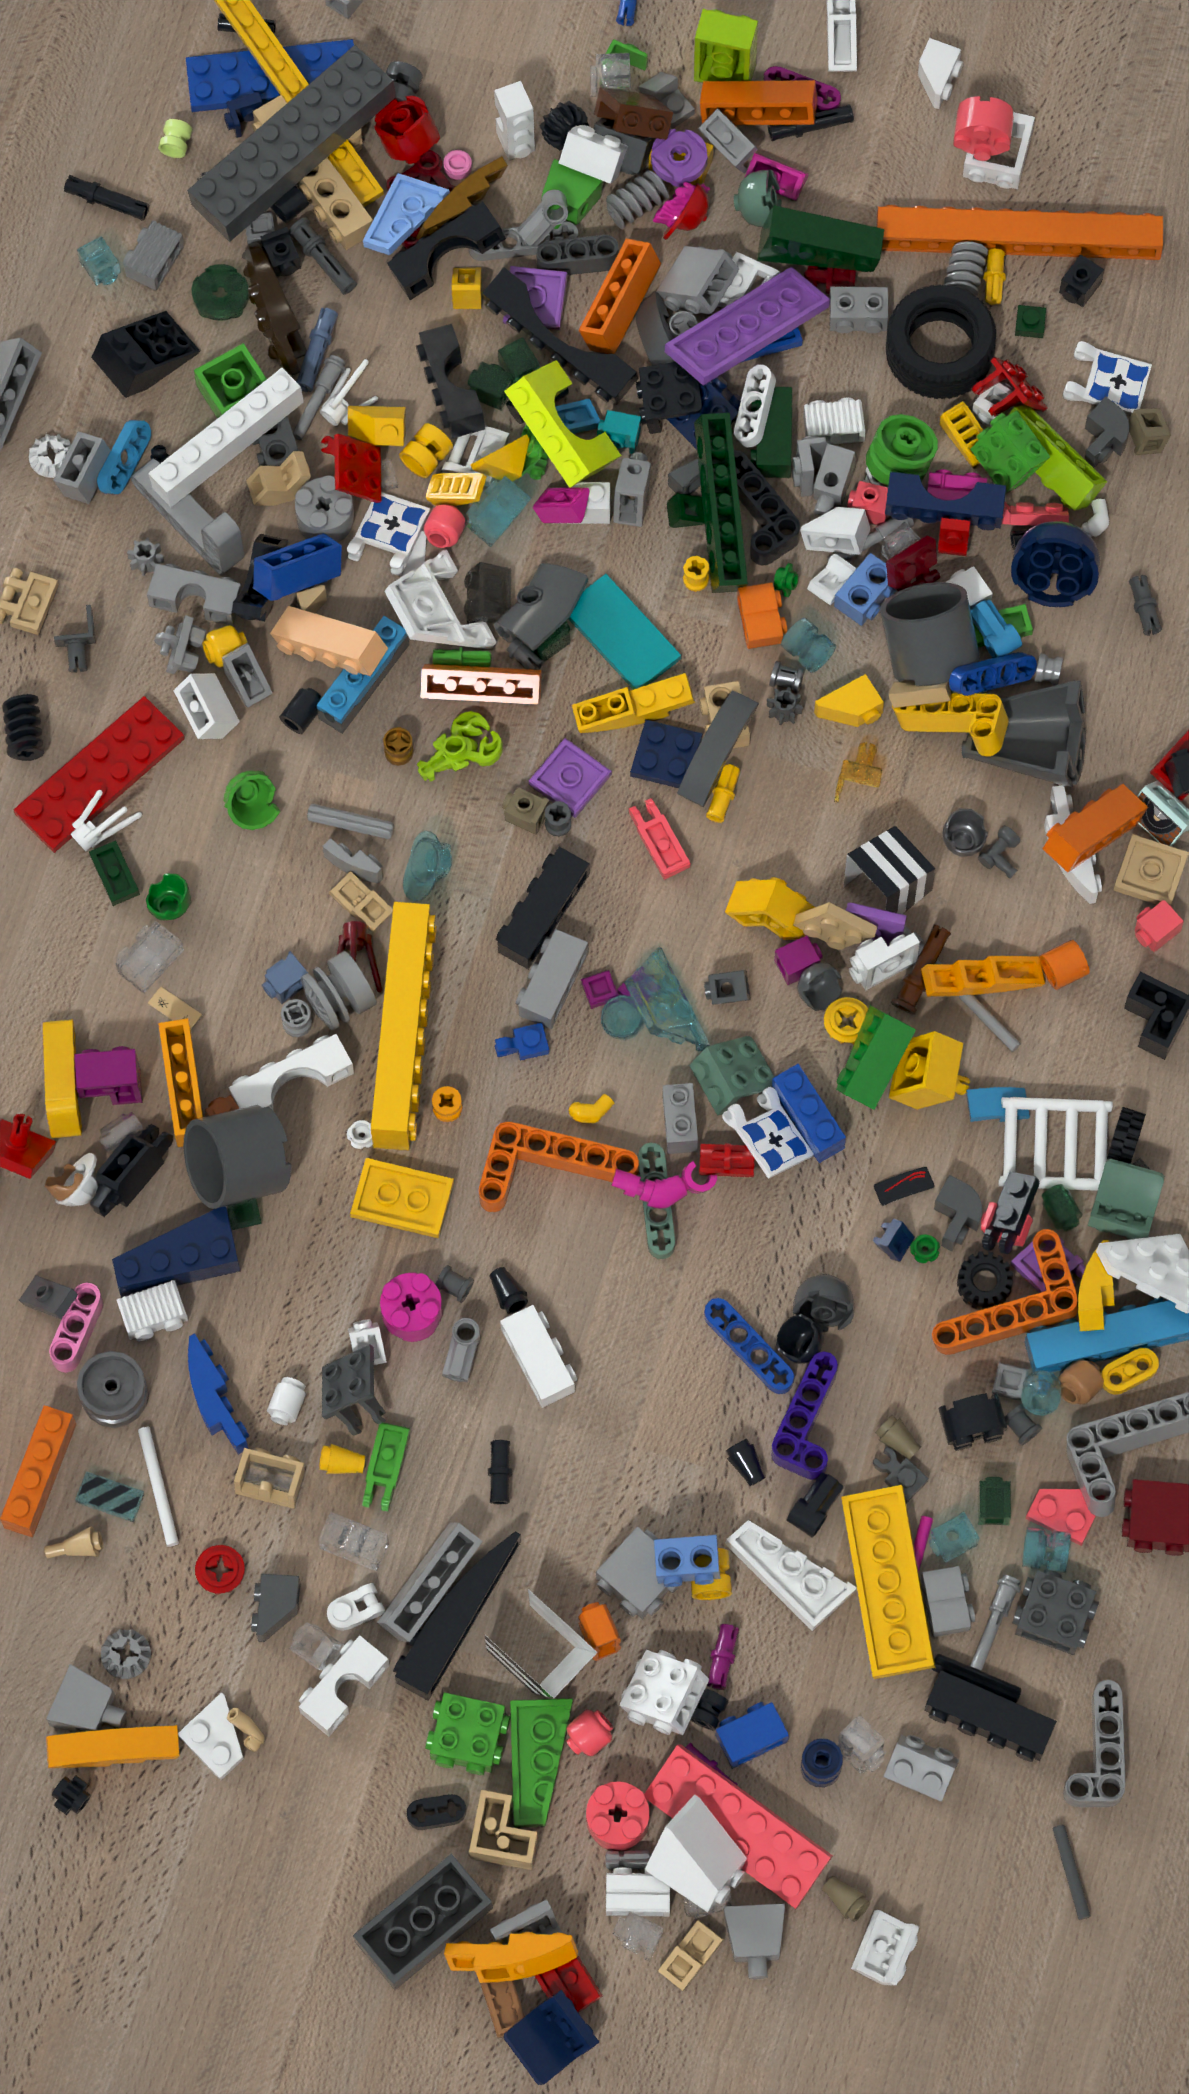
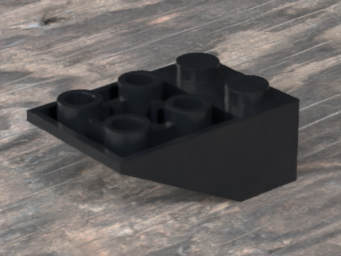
[91,311,200,398]

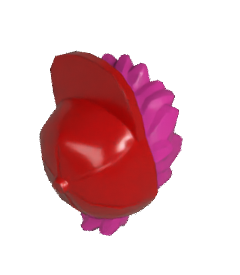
[653,182,710,240]

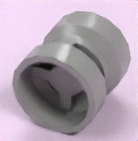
[669,311,698,338]
[281,999,312,1037]

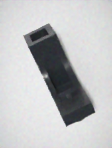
[232,534,288,622]

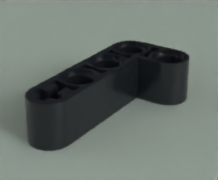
[734,450,800,566]

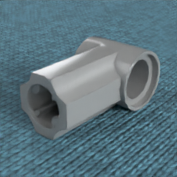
[518,190,568,247]
[442,1318,480,1382]

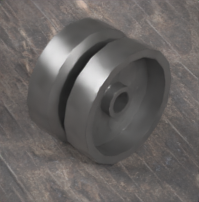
[77,1351,148,1428]

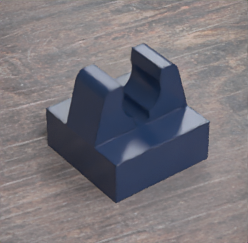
[873,1218,915,1262]

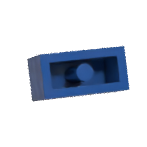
[715,1702,789,1769]

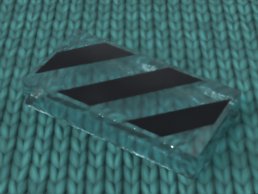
[75,1471,145,1522]

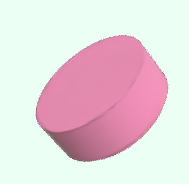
[443,150,472,180]

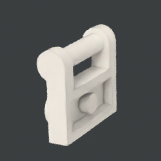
[718,252,780,308]
[441,426,510,487]

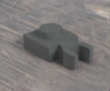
[873,1447,929,1503]

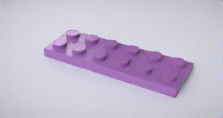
[664,267,830,385]

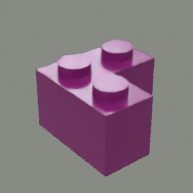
[74,1046,143,1105]

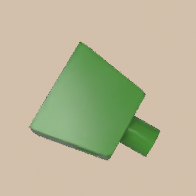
[541,159,603,229]

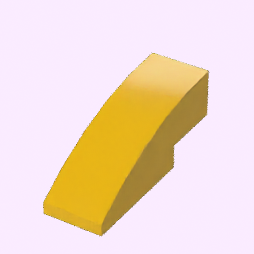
[1078,1240,1115,1331]

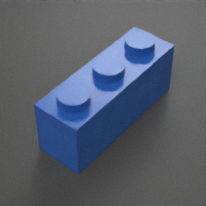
[253,533,342,601]
[772,1064,846,1163]

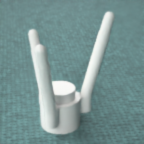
[320,359,378,426]
[71,790,142,851]

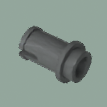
[507,638,544,670]

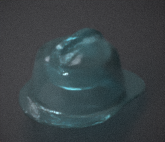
[403,831,452,901]

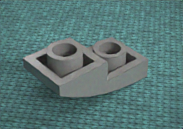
[323,839,383,883]

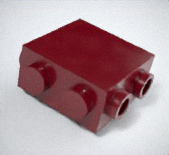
[1122,1479,1189,1556]

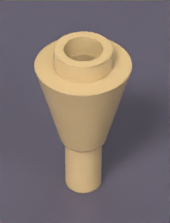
[44,1526,103,1558]

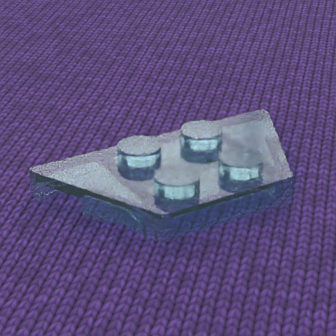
[624,947,710,1052]

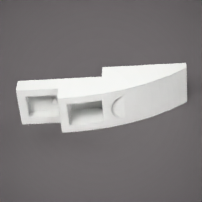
[1044,785,1102,904]

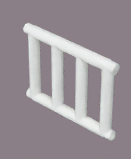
[999,1097,1113,1191]

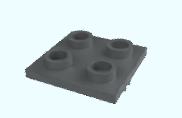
[322,1344,386,1436]

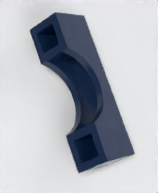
[885,472,1006,530]

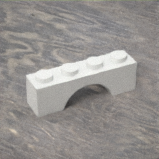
[229,1034,354,1110]

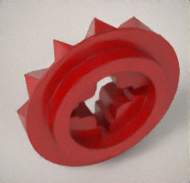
[195,1545,245,1595]

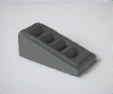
[668,459,701,495]

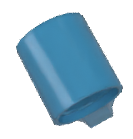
[971,600,1022,658]

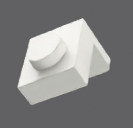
[807,554,856,605]

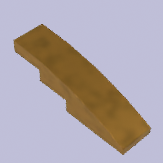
[417,156,508,240]

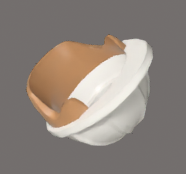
[45,1153,98,1207]

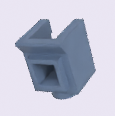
[262,951,308,1004]

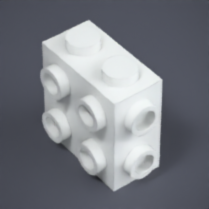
[620,1650,710,1735]

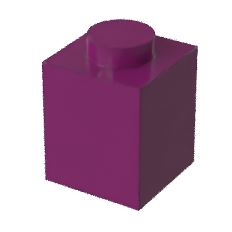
[774,935,823,985]

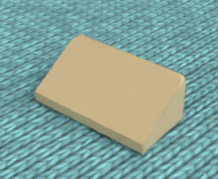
[889,680,951,708]

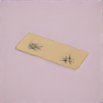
[148,987,202,1029]

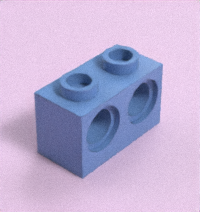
[834,553,897,626]
[654,1535,720,1587]

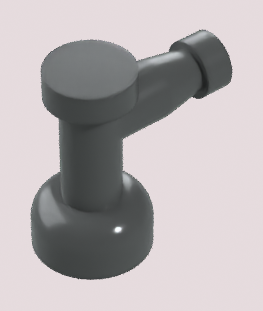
[978,825,1021,879]

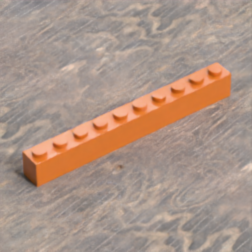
[876,205,1163,260]

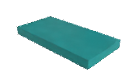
[568,574,681,690]

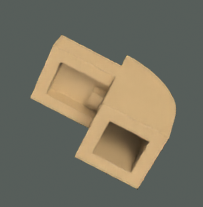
[246,451,311,506]

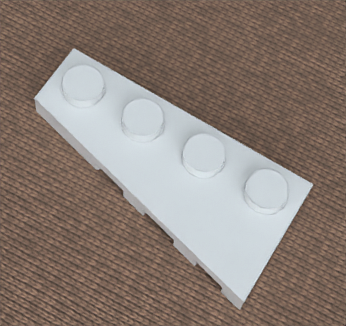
[725,1520,857,1631]

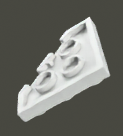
[1096,1234,1189,1313]

